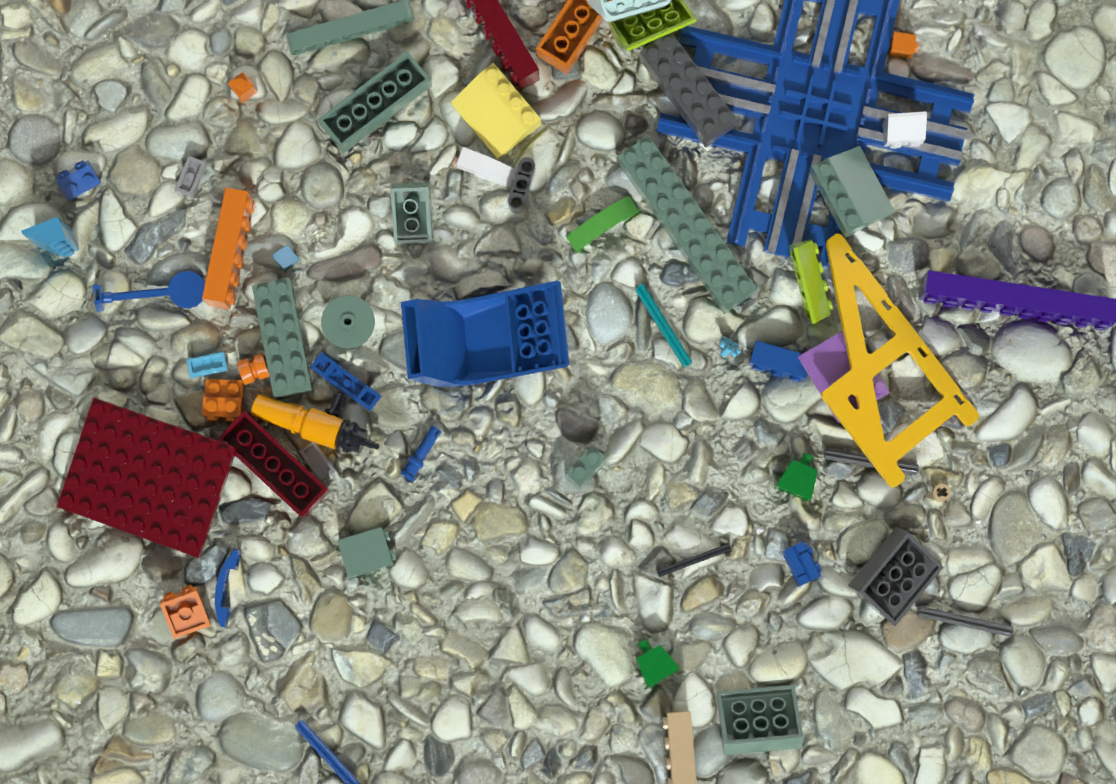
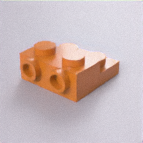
[202,379,245,422]
[160,585,211,639]

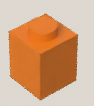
[889,32,919,58]
[228,72,257,104]

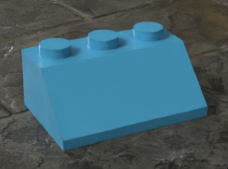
[21,217,79,257]

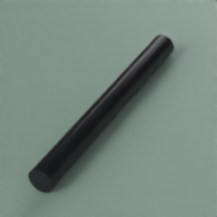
[656,543,731,577]

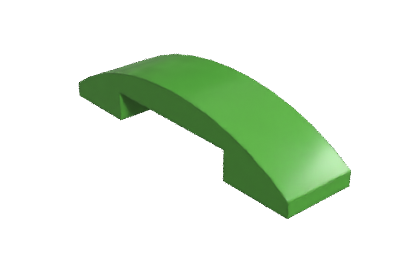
[566,196,639,253]

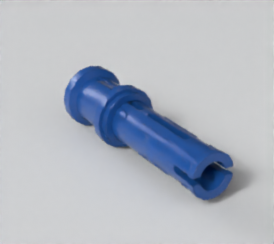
[399,425,442,482]

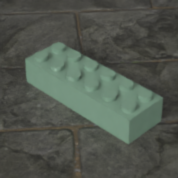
[318,51,432,154]
[252,278,314,400]

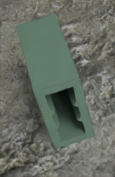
[566,445,607,491]
[337,527,396,579]

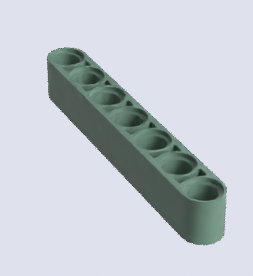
[286,0,415,55]

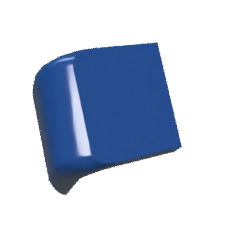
[401,281,569,387]

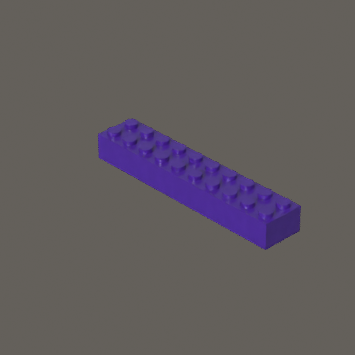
[919,270,1116,331]

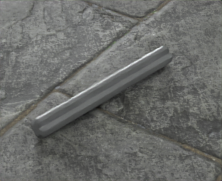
[824,448,919,475]
[917,606,1013,637]

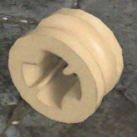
[932,484,951,502]

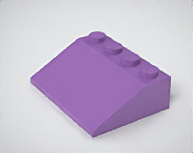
[798,331,890,423]

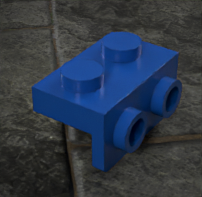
[55,160,101,201]

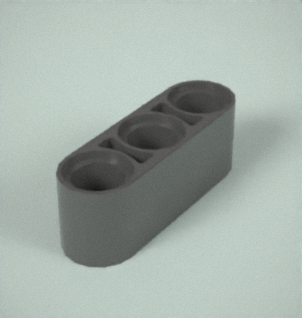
[508,157,536,214]

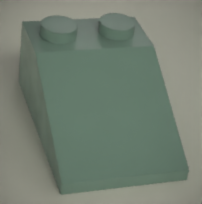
[390,182,432,244]

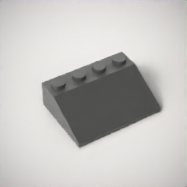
[848,527,943,626]

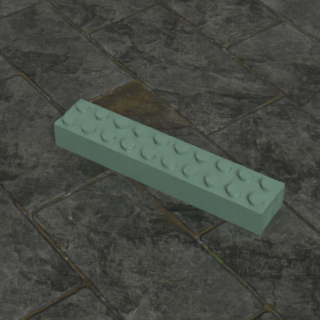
[617,135,757,314]

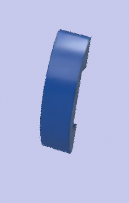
[310,352,382,412]
[215,550,241,628]

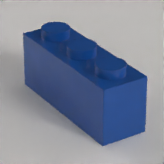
[749,341,807,383]

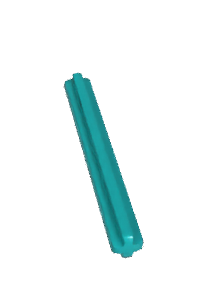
[635,284,692,367]

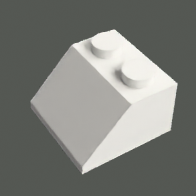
[882,112,927,149]

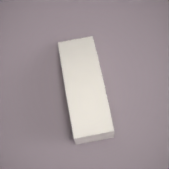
[456,147,516,188]

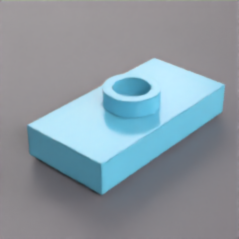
[186,351,228,379]

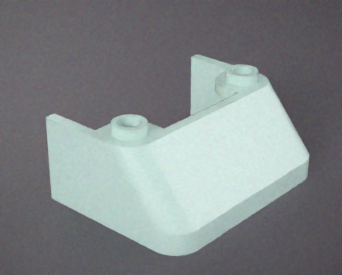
[587,0,671,22]

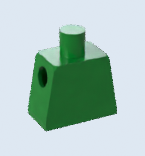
[775,453,818,502]
[636,639,680,688]

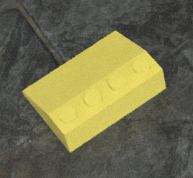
[451,63,541,160]

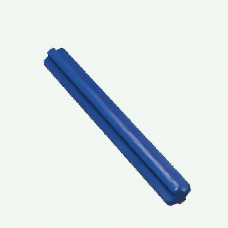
[295,720,361,784]

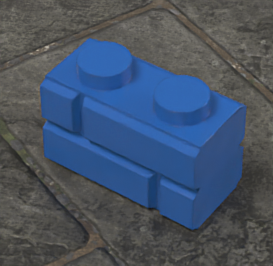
[782,541,822,587]

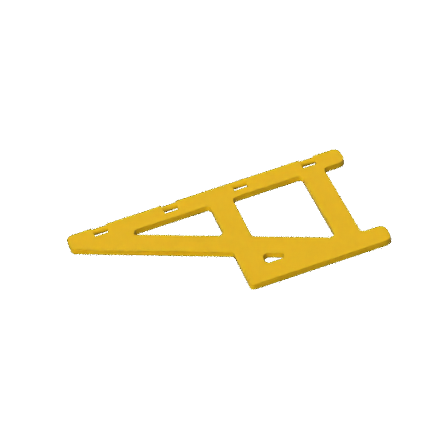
[821,234,979,488]

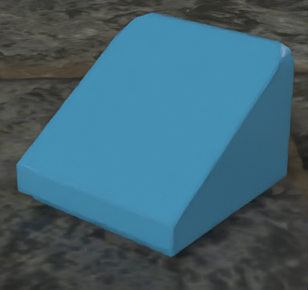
[272,246,300,272]

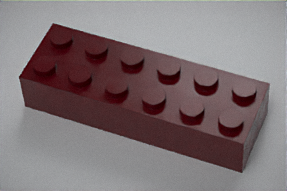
[463,0,540,91]
[217,411,330,519]

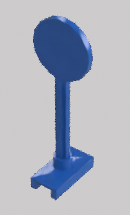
[92,271,205,312]

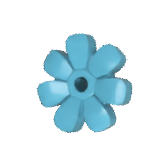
[719,336,741,357]

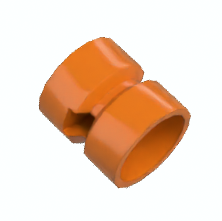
[237,353,270,385]

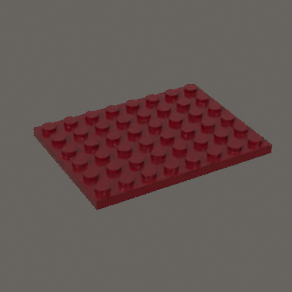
[57,397,238,558]

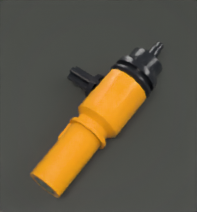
[251,393,380,454]

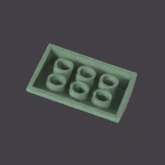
[809,146,895,238]
[717,685,803,755]

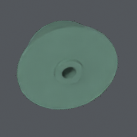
[321,295,375,349]

